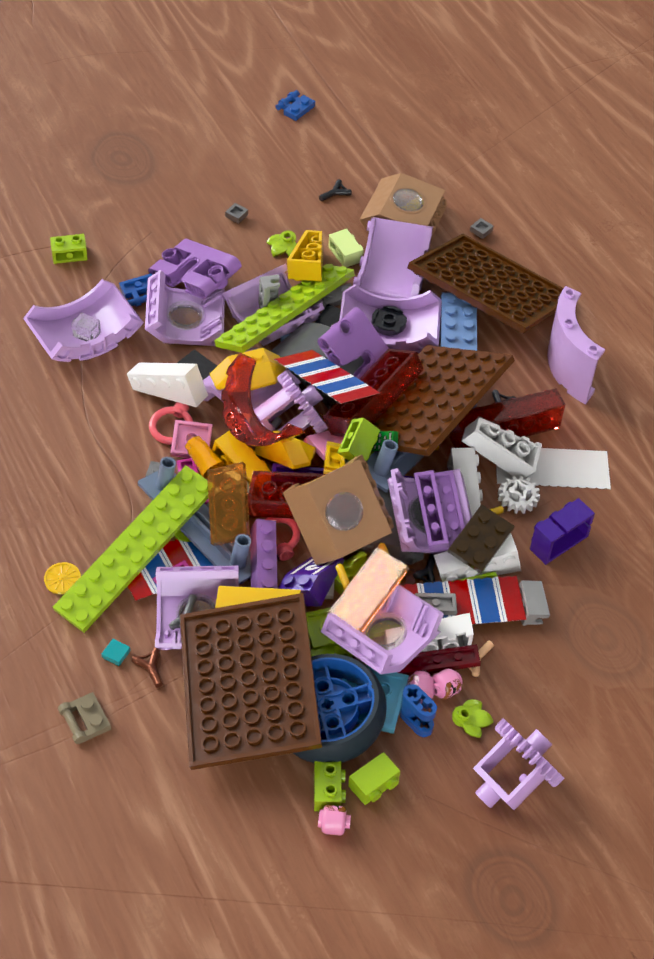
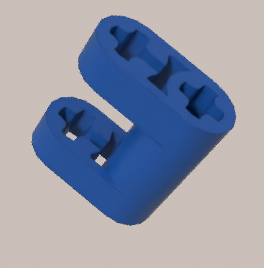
[400,684,437,737]

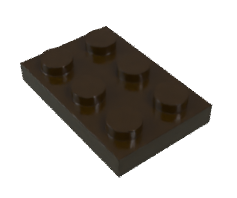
[448,504,515,574]

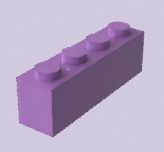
[250,519,278,589]

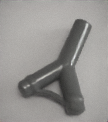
[169,594,197,630]

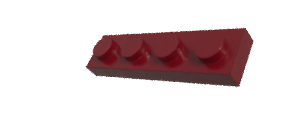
[397,644,481,676]

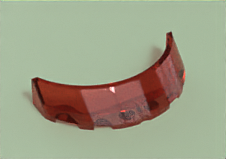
[221,353,304,446]

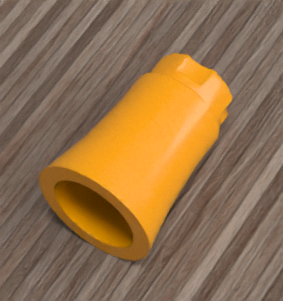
[185,435,225,479]

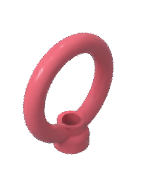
[149,402,193,445]
[264,515,301,561]

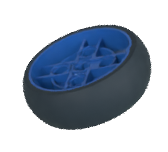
[293,654,387,763]

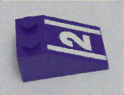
[278,557,345,607]

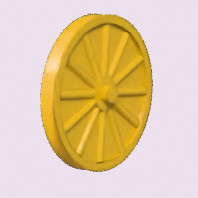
[44,562,81,595]

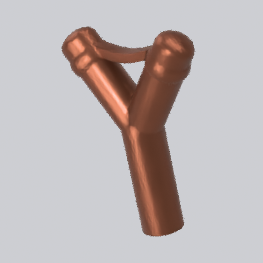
[131,648,163,688]

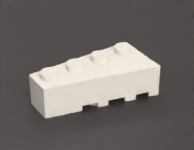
[127,363,208,407]
[462,417,542,480]
[447,447,483,516]
[434,534,521,582]
[384,613,474,652]

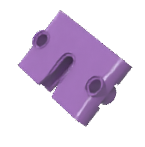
[148,239,242,299]
[317,307,403,397]

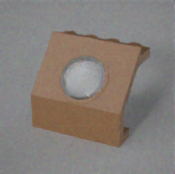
[359,173,448,238]
[283,455,394,565]

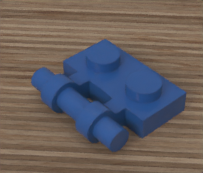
[275,90,315,121]
[119,273,152,307]

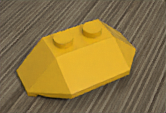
[210,348,286,393]
[254,430,316,469]

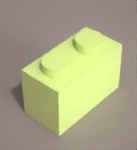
[328,229,364,267]

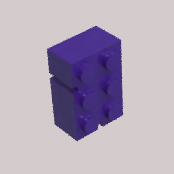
[530,498,595,565]

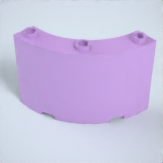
[353,217,433,298]
[23,279,144,362]
[339,284,442,357]
[547,286,605,404]

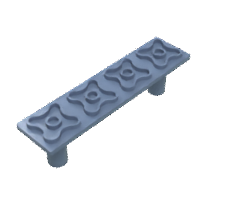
[366,440,424,492]
[138,457,251,585]

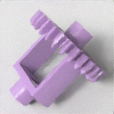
[252,370,328,440]
[473,718,564,810]

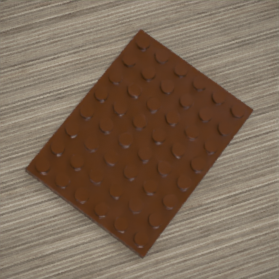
[407,234,564,334]
[344,345,515,456]
[180,593,323,770]

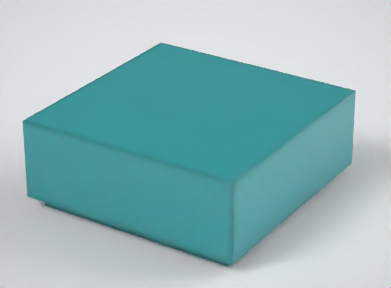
[101,638,131,666]

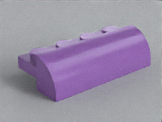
[414,470,465,552]

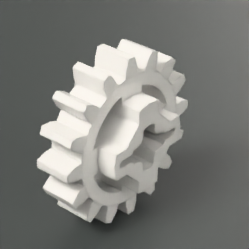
[498,476,540,514]

